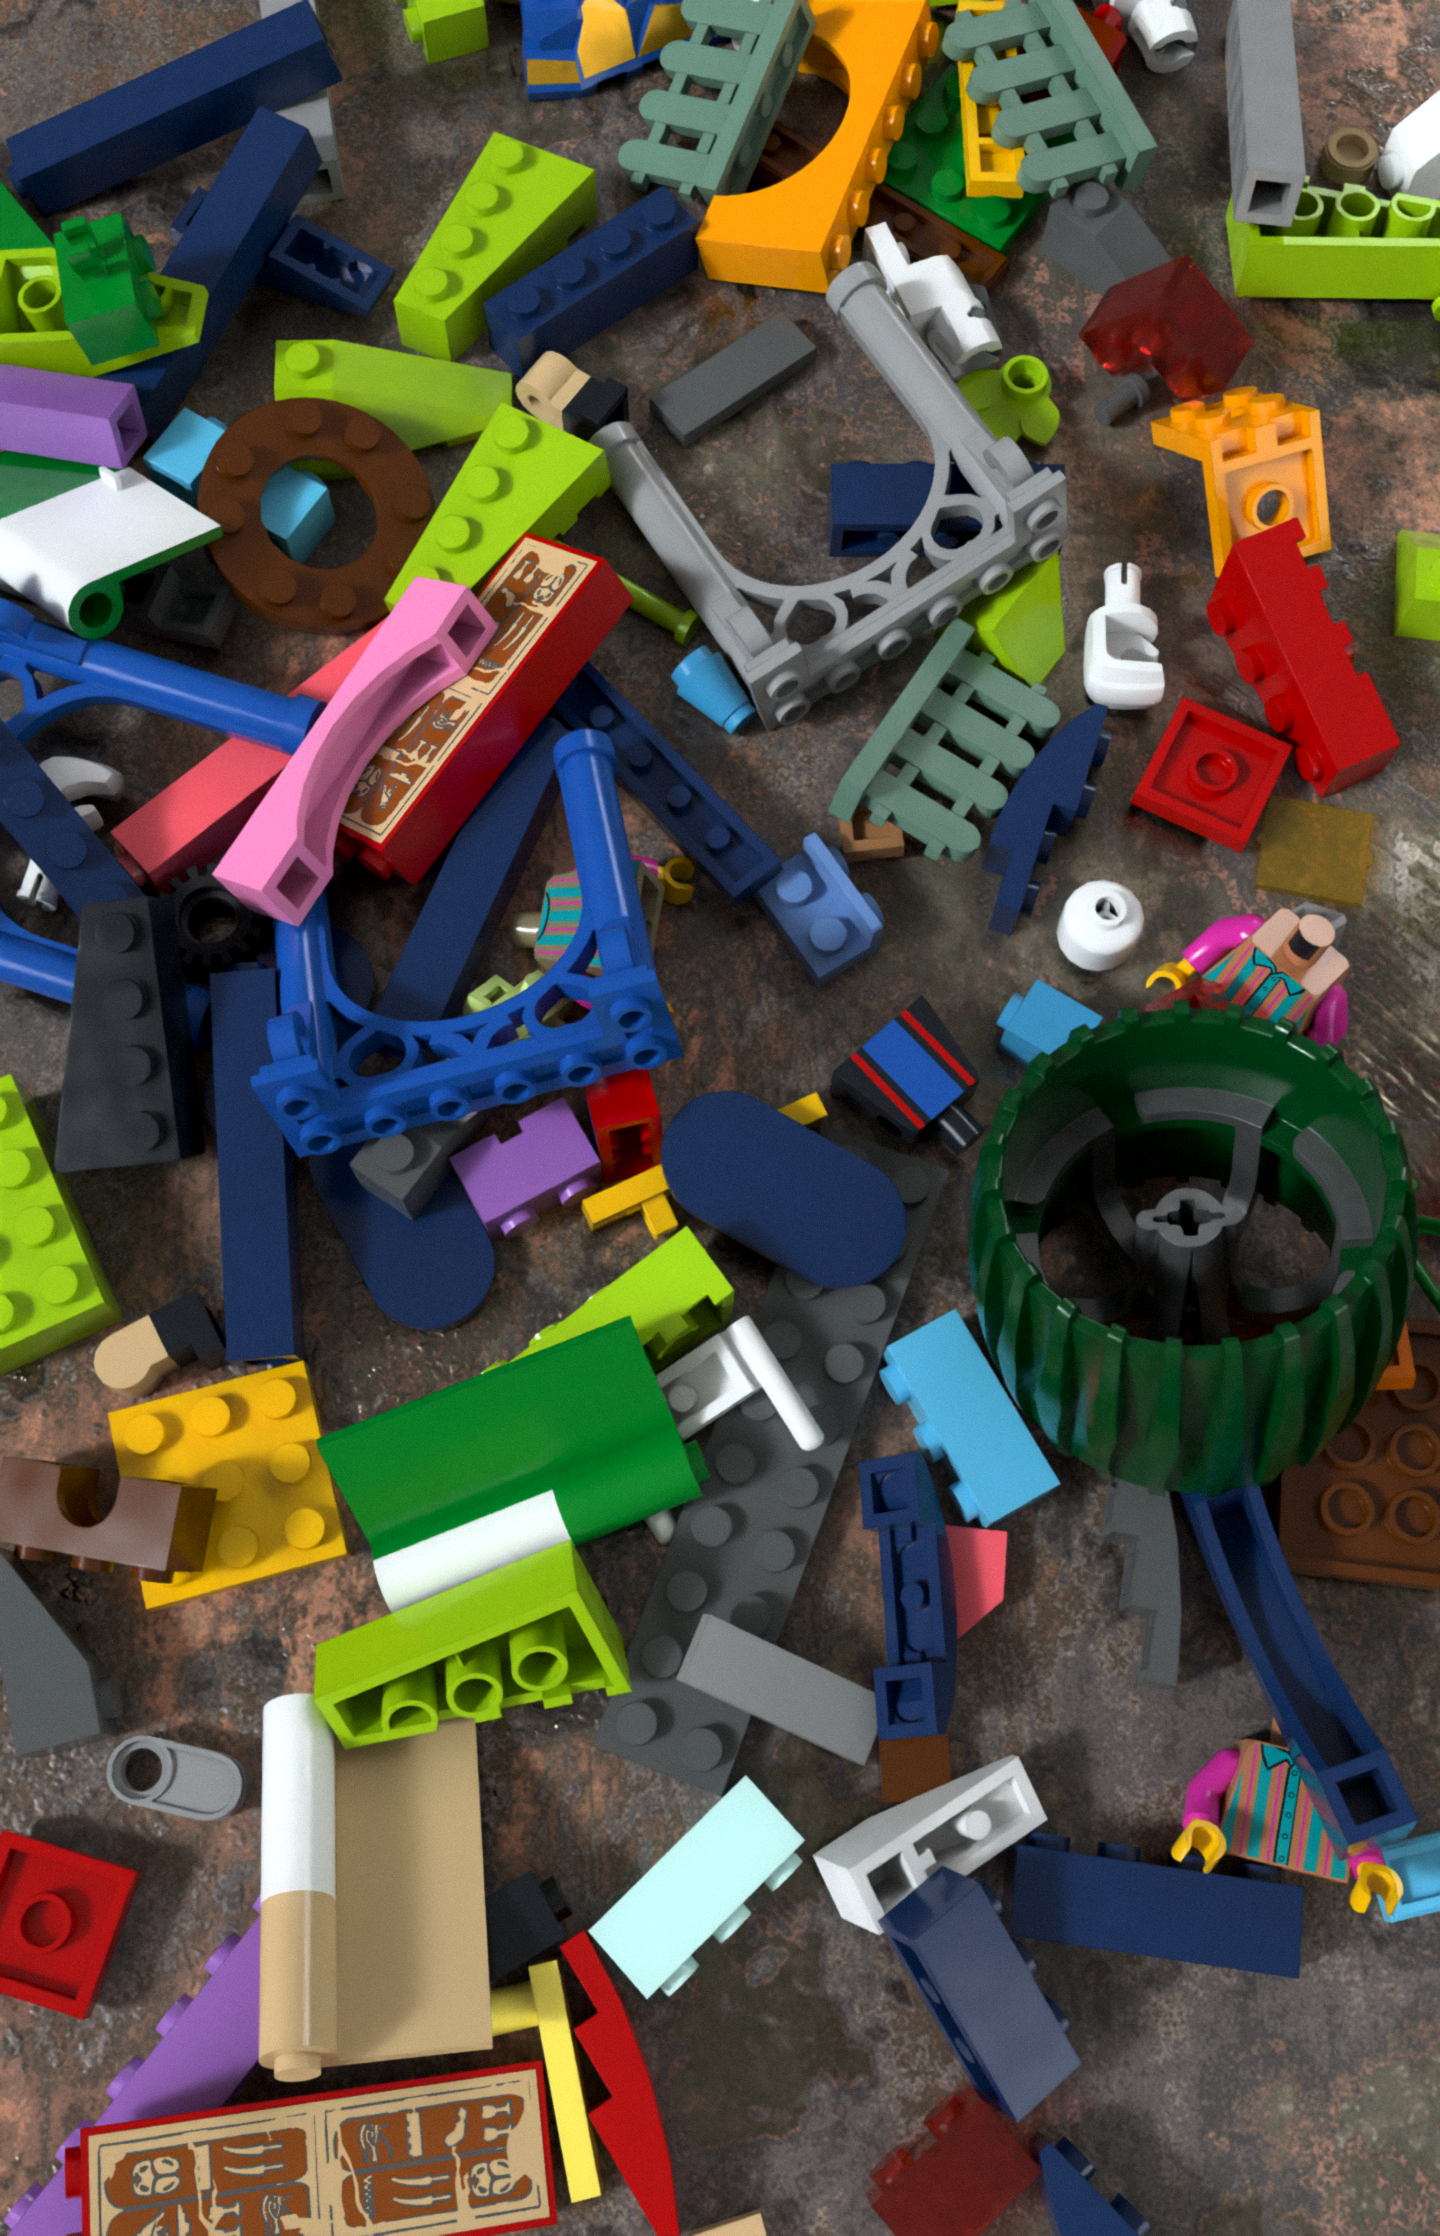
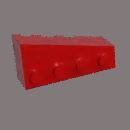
[1206,517,1401,798]

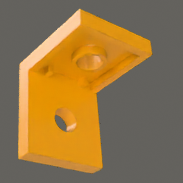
[1151,386,1332,578]

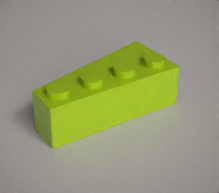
[1225,175,1440,300]
[314,1539,632,1749]

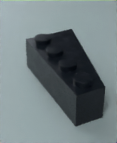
[53,896,206,1174]

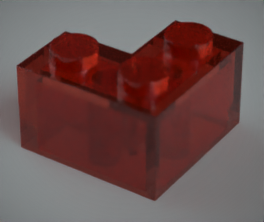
[1078,254,1255,403]

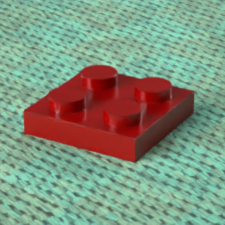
[1130,696,1293,854]
[0,1829,143,2020]

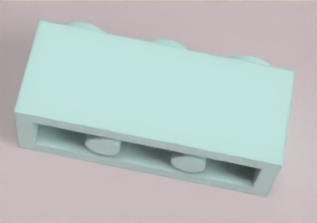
[588,1775,805,1999]

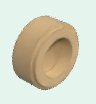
[1319,128,1379,185]

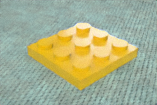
[108,1360,351,1612]

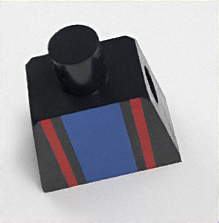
[829,996,985,1156]

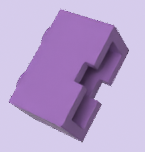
[449,1097,603,1240]

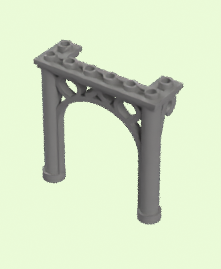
[588,261,1068,733]

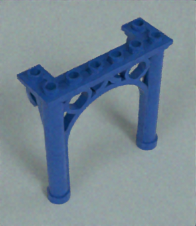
[0,598,328,1053]
[250,729,684,1158]

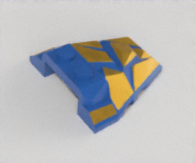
[519,0,731,101]

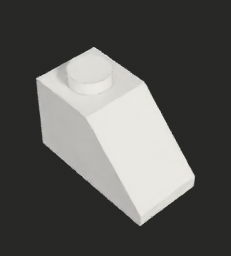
[1376,90,1440,199]

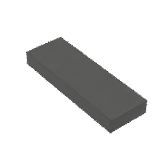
[649,310,817,448]

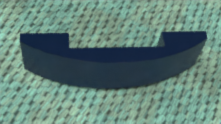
[859,1452,957,1741]

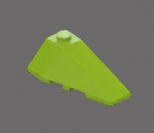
[0,247,209,378]
[274,339,513,480]

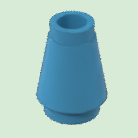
[671,645,757,736]

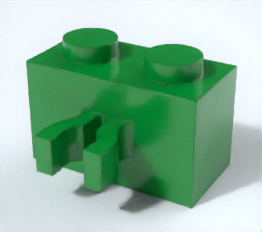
[53,212,163,366]

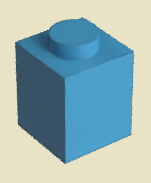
[996,979,1103,1068]

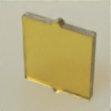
[1254,795,1374,909]

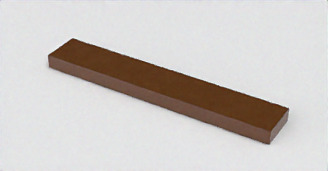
[753,121,1011,297]

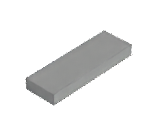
[676,1614,878,1766]

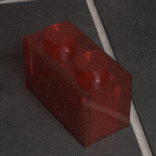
[865,2089,1041,2236]

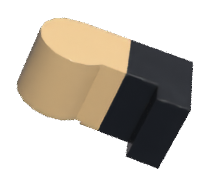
[515,351,629,442]
[94,1290,229,1399]

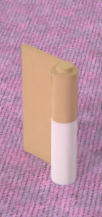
[258,1693,493,2082]

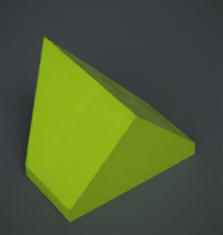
[935,551,1066,688]

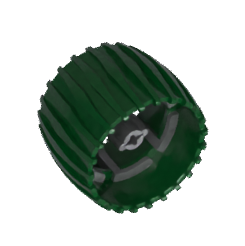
[967,1000,1418,1499]

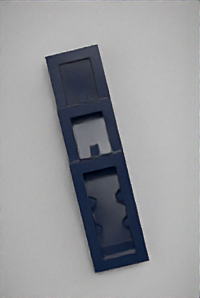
[170,187,395,318]

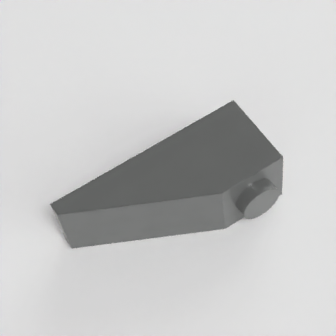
[1040,178,1205,344]
[349,1058,500,1221]
[0,1547,124,1759]

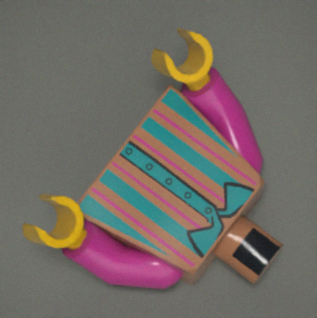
[1146,908,1350,1047]
[1171,1716,1403,1915]

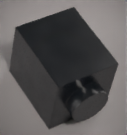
[485,1869,573,1983]

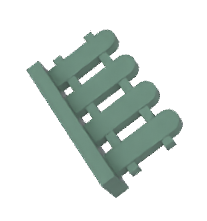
[618,0,817,207]
[942,0,1158,199]
[828,616,1061,862]

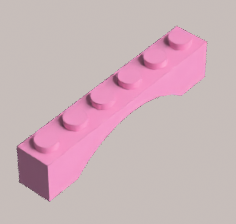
[212,576,498,927]

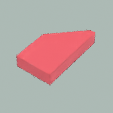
[945,1525,1007,1640]

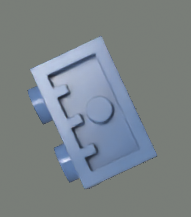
[753,832,885,987]

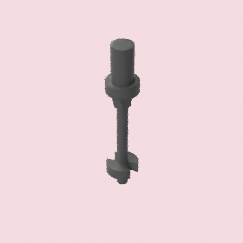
[1094,318,1227,426]

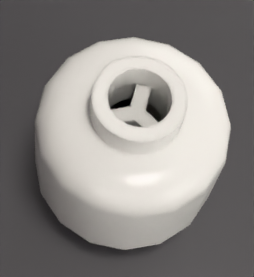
[1056,880,1144,972]

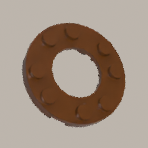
[196,397,436,635]

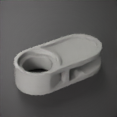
[106,1736,249,1821]

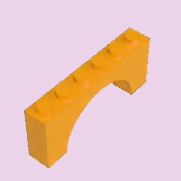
[695,0,939,293]

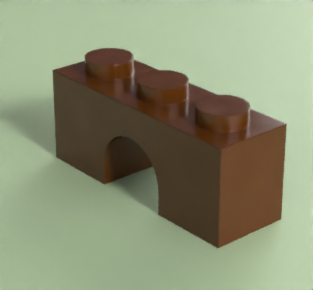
[0,1456,217,1584]

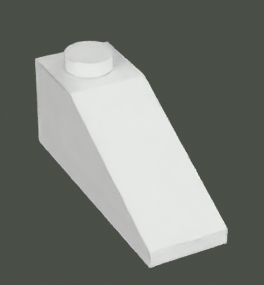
[812,1755,1048,1935]

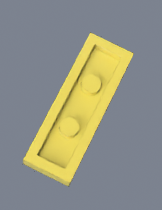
[490,1955,604,2203]

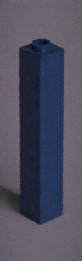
[6,0,343,217]
[98,106,323,444]
[374,716,572,1065]
[209,962,305,1368]

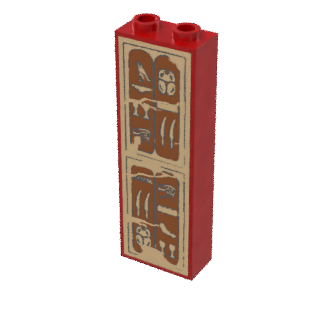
[333,532,634,886]
[65,2060,558,2236]

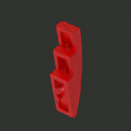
[560,1926,681,2236]

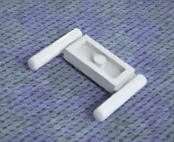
[644,1315,824,1545]

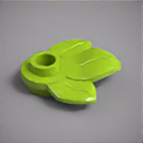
[956,355,1060,446]

